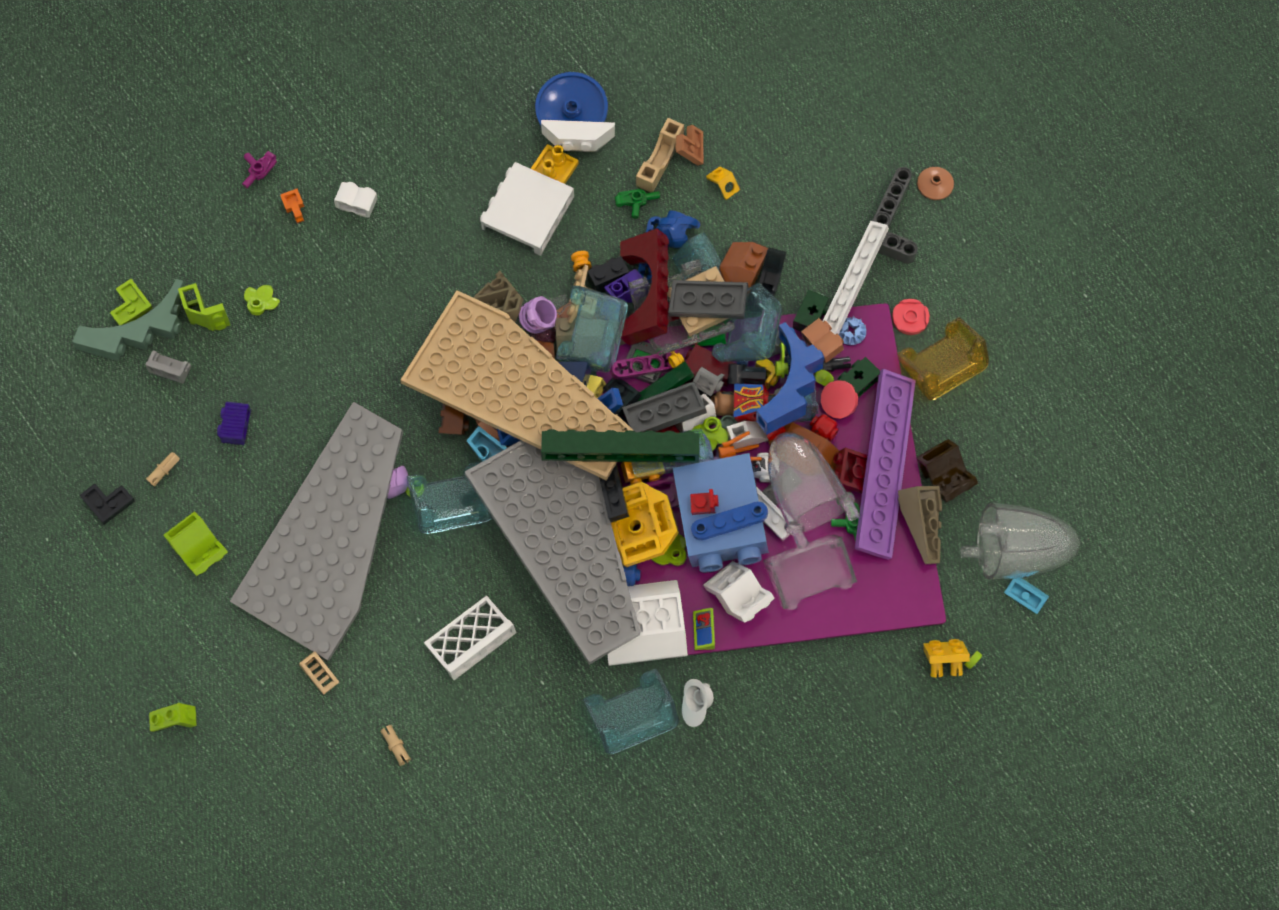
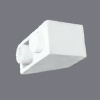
[726,421,768,449]

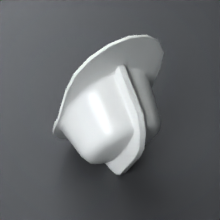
[682,679,714,727]

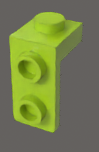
[149,703,197,732]

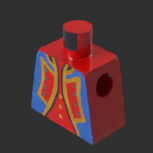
[734,384,777,423]

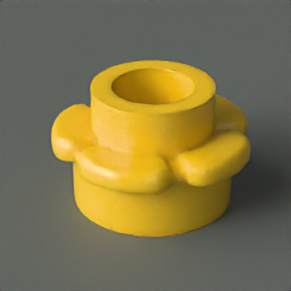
[668,352,685,369]

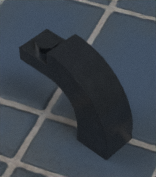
[750,247,787,316]

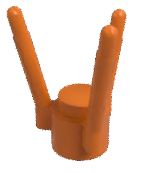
[717,431,762,461]

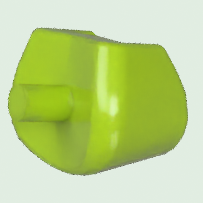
[814,369,834,386]

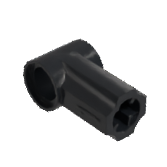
[728,364,766,384]

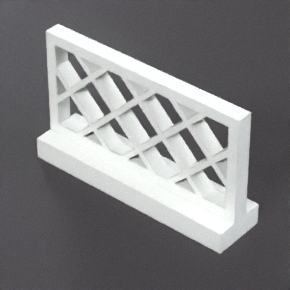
[424,596,516,680]

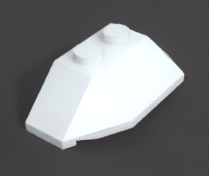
[541,120,615,152]

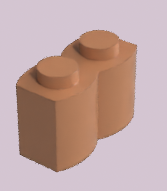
[801,318,844,363]

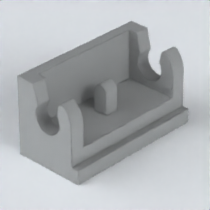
[145,350,192,384]

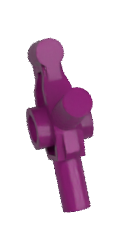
[242,151,277,189]

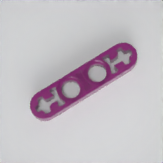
[610,351,678,379]

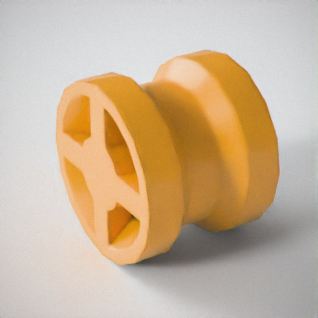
[571,251,592,272]

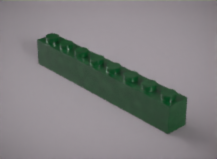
[541,429,700,463]

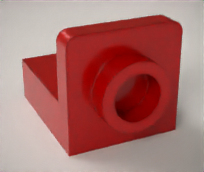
[690,489,719,515]

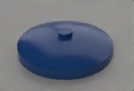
[535,72,608,126]

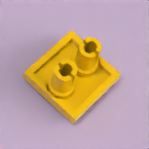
[531,144,579,184]
[923,639,970,677]

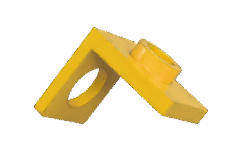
[706,167,740,200]

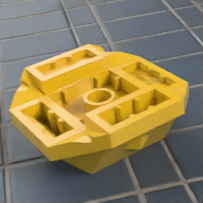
[611,482,679,567]

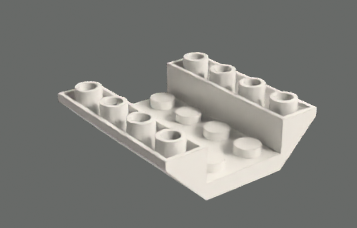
[607,580,688,666]

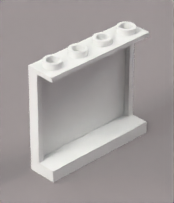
[480,162,574,256]

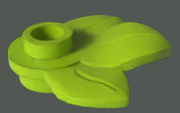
[244,285,280,316]
[775,343,788,378]
[692,417,729,453]
[652,534,687,566]

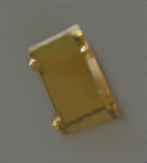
[897,317,989,400]

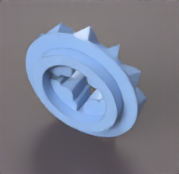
[839,316,866,345]

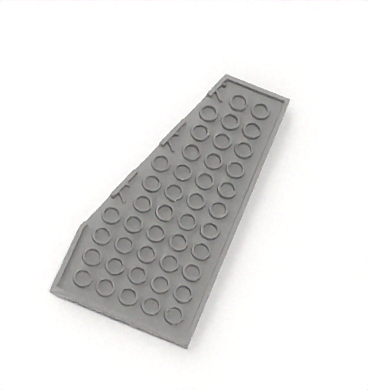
[230,402,403,661]
[465,440,640,665]

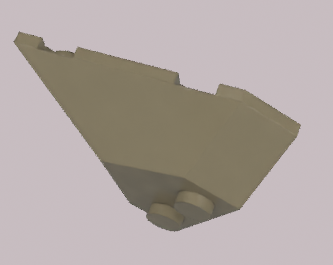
[473,271,523,322]

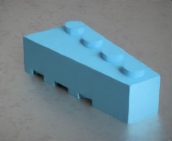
[467,426,507,462]

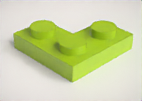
[110,279,153,326]

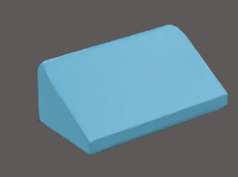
[1004,575,1049,614]

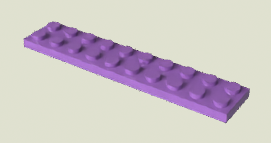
[855,369,916,560]

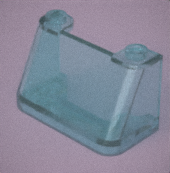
[712,283,782,362]
[556,286,628,373]
[407,461,493,534]
[583,669,679,754]

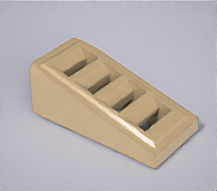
[299,651,339,695]

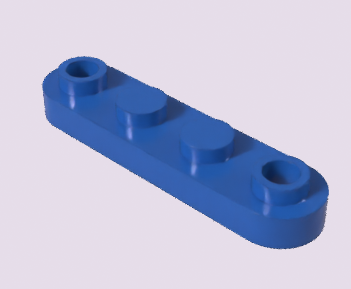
[691,502,768,540]

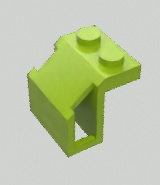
[178,283,230,331]
[163,511,228,576]

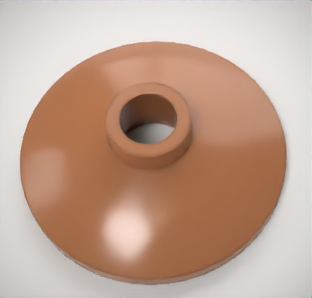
[917,167,954,200]

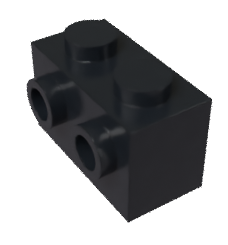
[587,256,629,295]

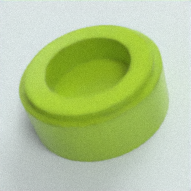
[964,650,982,669]

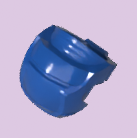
[656,211,700,248]

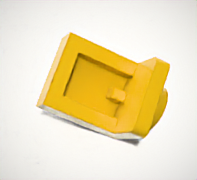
[755,357,779,390]

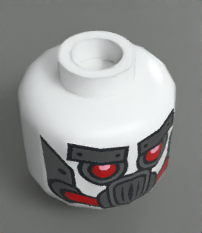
[752,453,778,482]

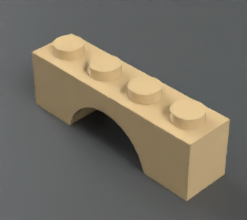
[636,118,684,192]

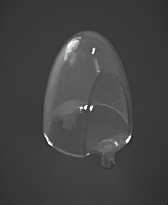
[767,432,861,549]
[960,503,1081,580]

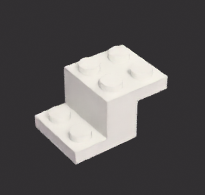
[703,561,775,623]

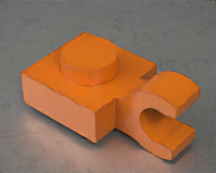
[280,189,304,223]

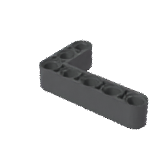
[872,167,918,264]

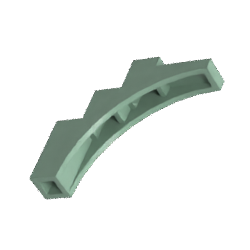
[72,279,187,361]

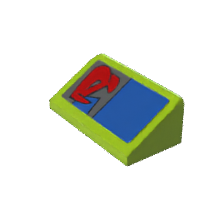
[693,608,715,650]

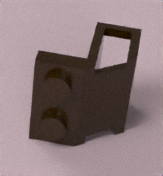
[916,439,978,502]

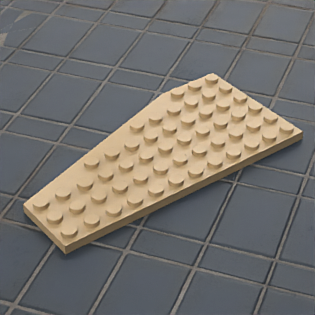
[401,291,633,481]

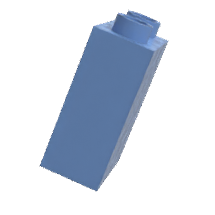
[673,453,769,572]

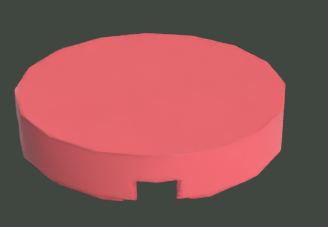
[892,299,930,335]
[821,380,858,419]

